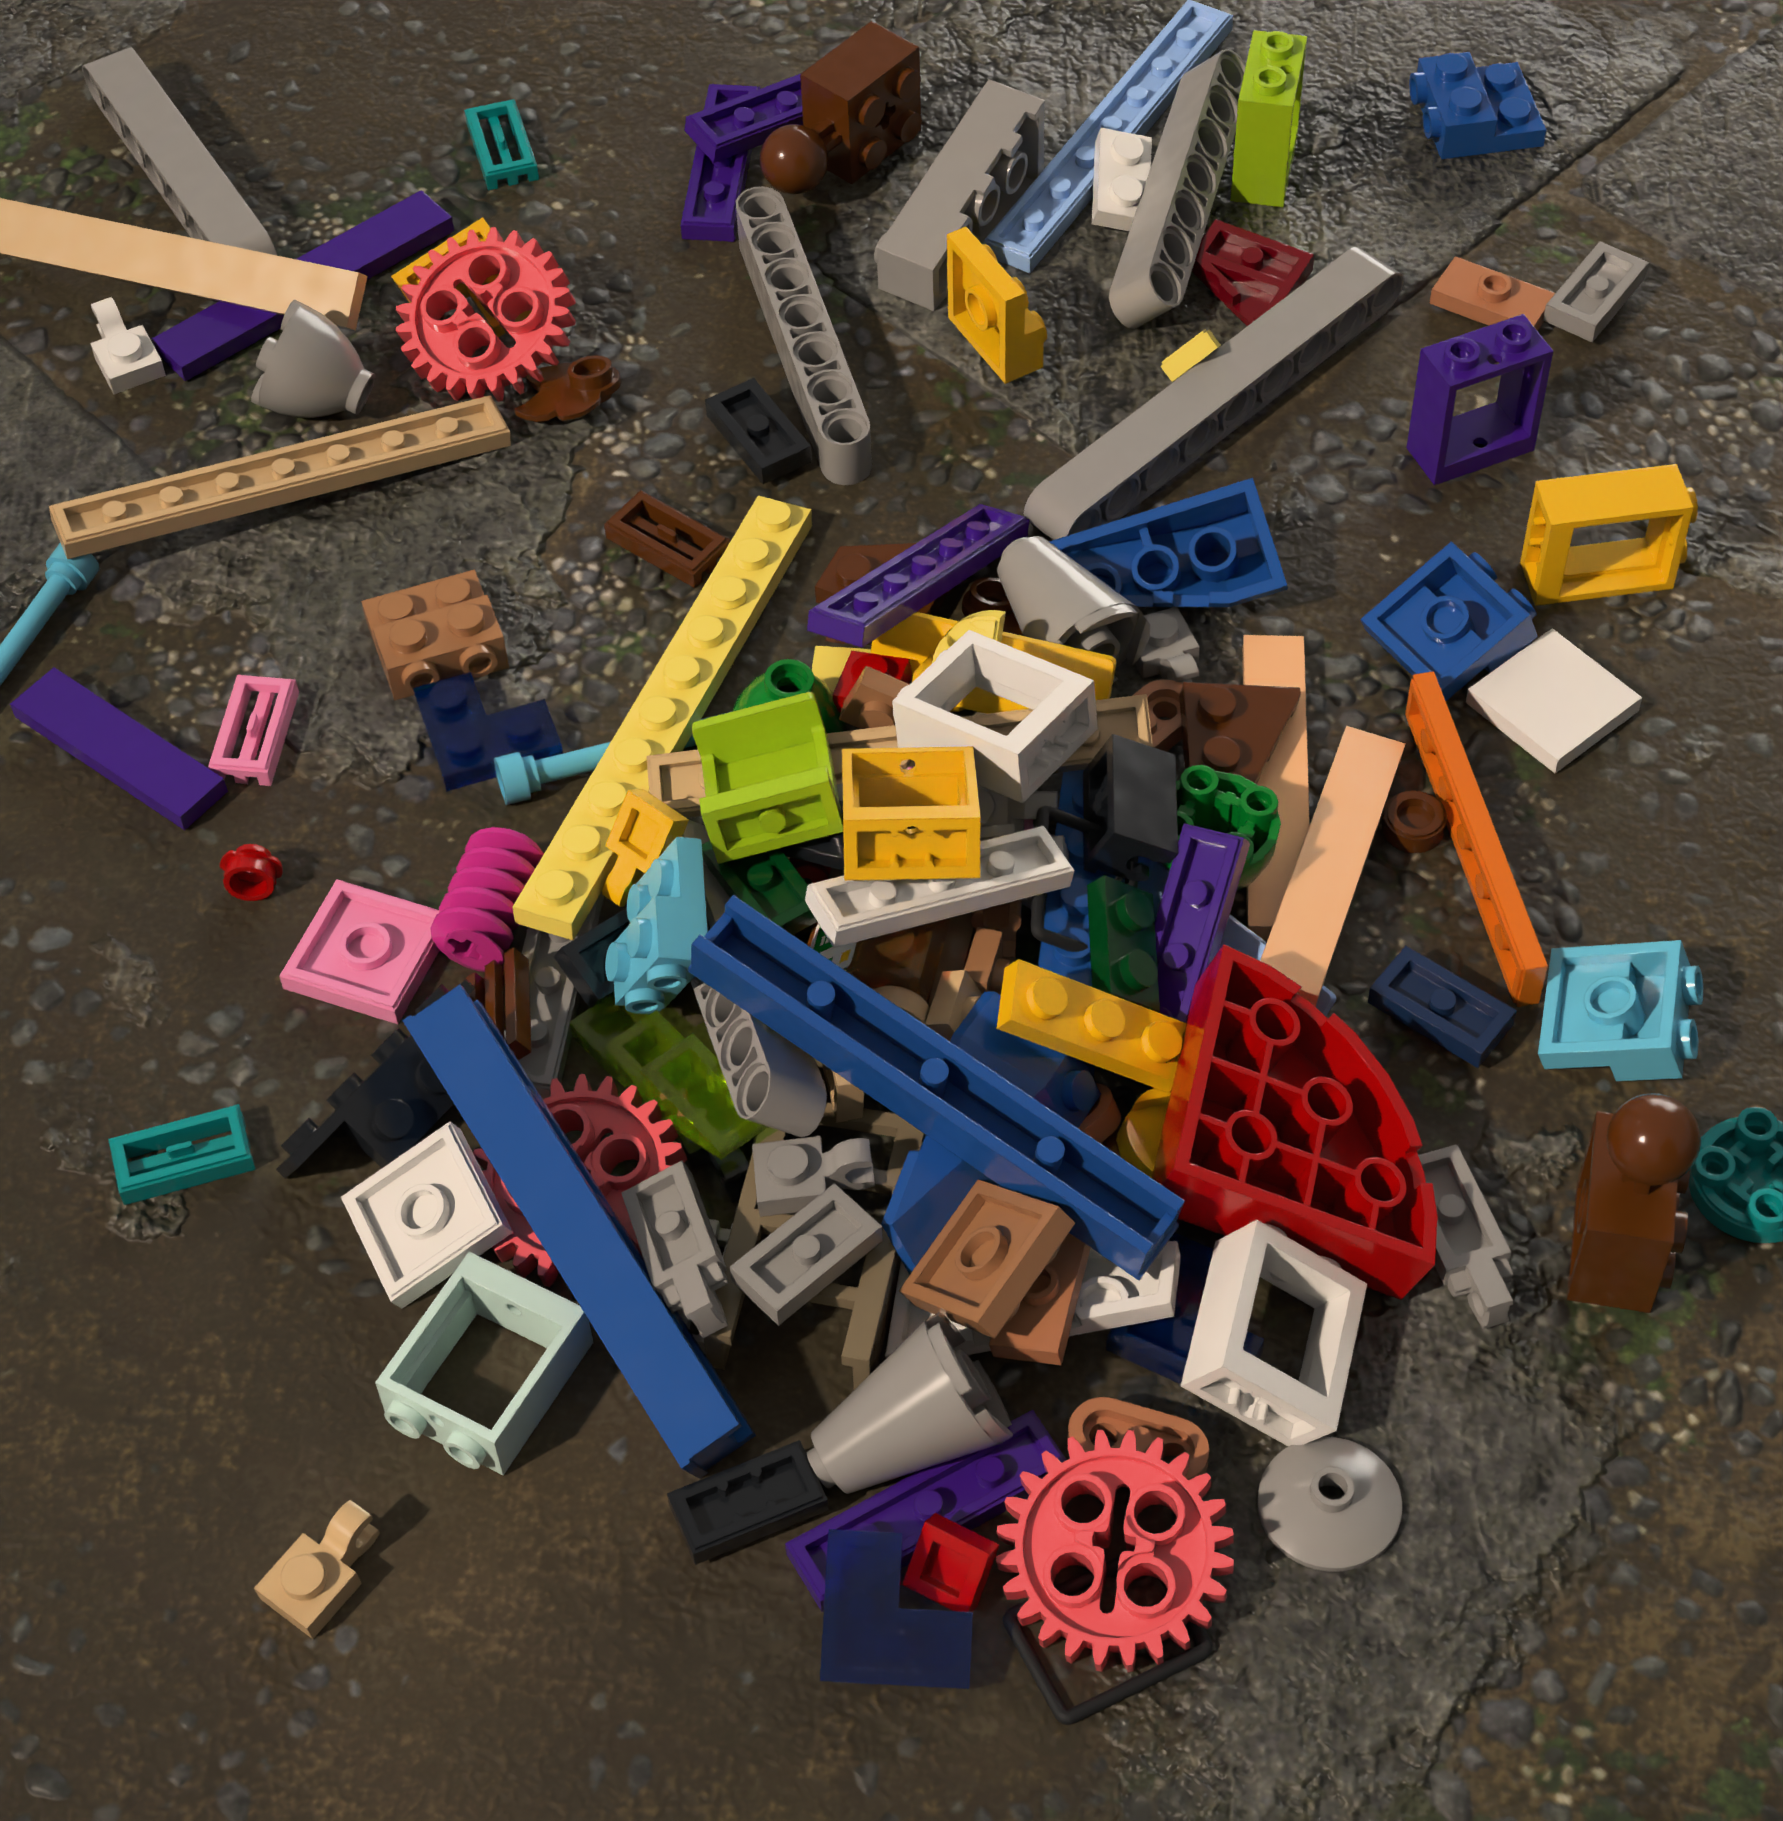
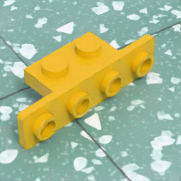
[871,612,1116,714]

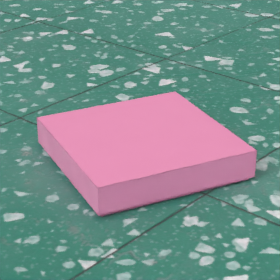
[279,879,440,1024]

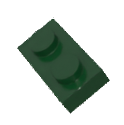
[702,840,817,935]
[1087,875,1160,1012]

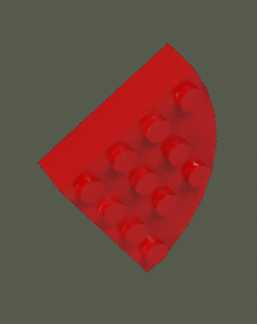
[1152,944,1438,1300]

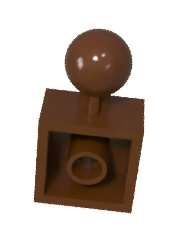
[760,21,922,195]
[1567,1093,1701,1313]

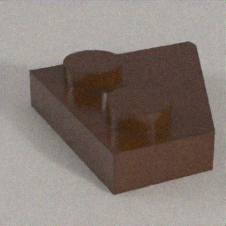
[1179,682,1301,784]

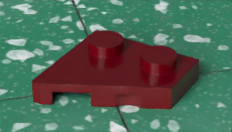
[1192,219,1314,326]

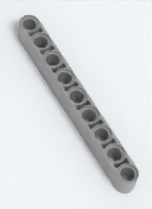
[1023,247,1404,540]

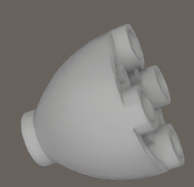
[251,300,375,418]

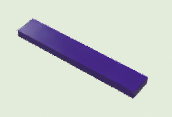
[151,190,454,381]
[807,504,1030,648]

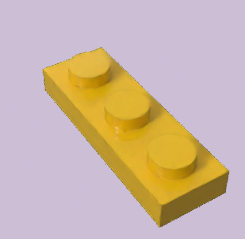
[996,959,1187,1092]

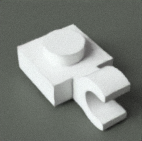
[90,297,166,394]

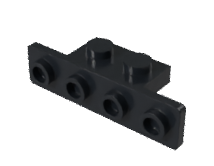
[276,979,475,1179]

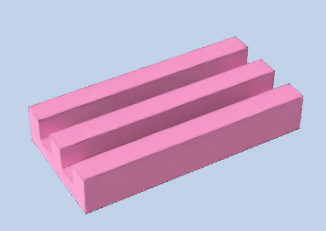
[208,675,299,786]

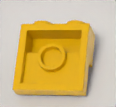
[947,226,1047,384]

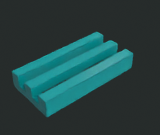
[464,99,539,190]
[108,1104,256,1205]

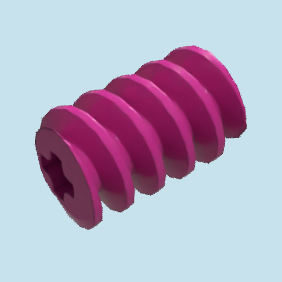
[430,827,544,972]

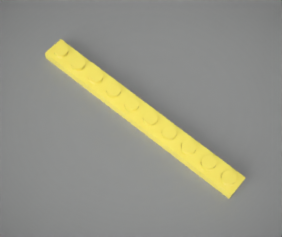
[513,496,812,940]

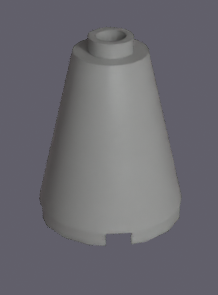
[997,536,1150,683]
[807,1312,1013,1494]

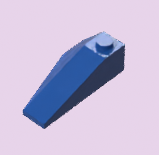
[1049,478,1288,607]
[881,991,1101,1275]

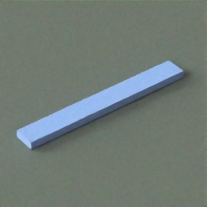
[983,0,1233,273]

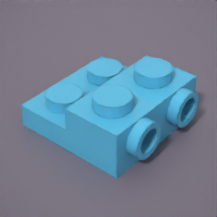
[605,837,707,1014]
[1538,940,1703,1081]

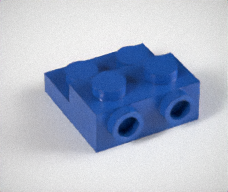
[1409,52,1546,160]
[1360,541,1538,701]

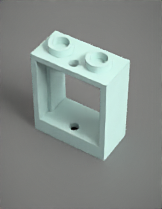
[375,1252,593,1475]

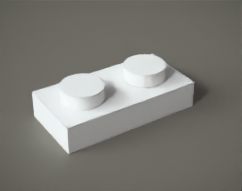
[1092,128,1152,231]

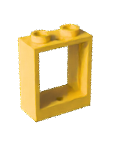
[1520,464,1698,606]
[842,746,981,881]

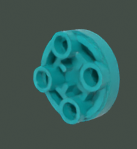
[1688,1107,1783,1243]

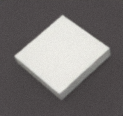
[1466,628,1642,773]
[341,1121,513,1309]

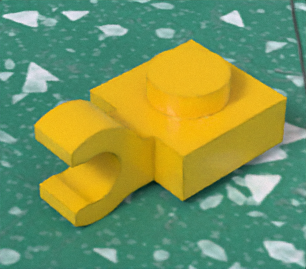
[602,789,689,907]

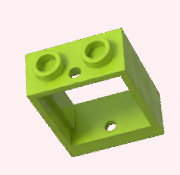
[1230,30,1307,207]

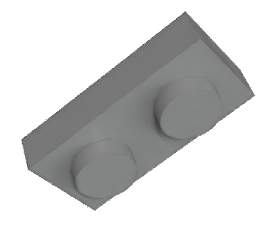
[1543,241,1649,342]
[730,1183,883,1326]

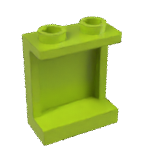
[692,692,843,864]

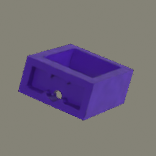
[1406,314,1553,486]

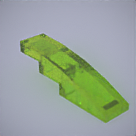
[569,994,768,1160]

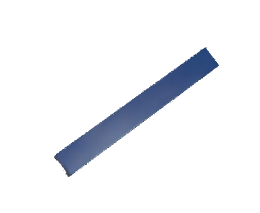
[688,895,1185,1281]
[402,984,756,1479]

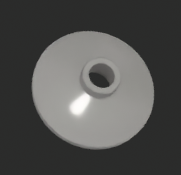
[1257,1437,1402,1572]

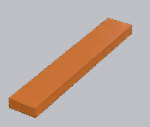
[1405,671,1548,1007]

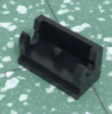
[1083,734,1178,881]

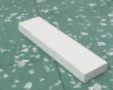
[805,826,1075,948]

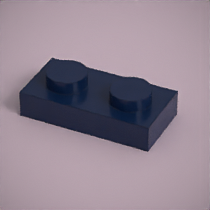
[1367,946,1517,1068]

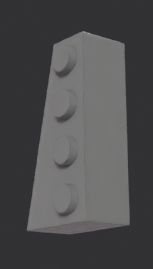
[874,79,1045,311]

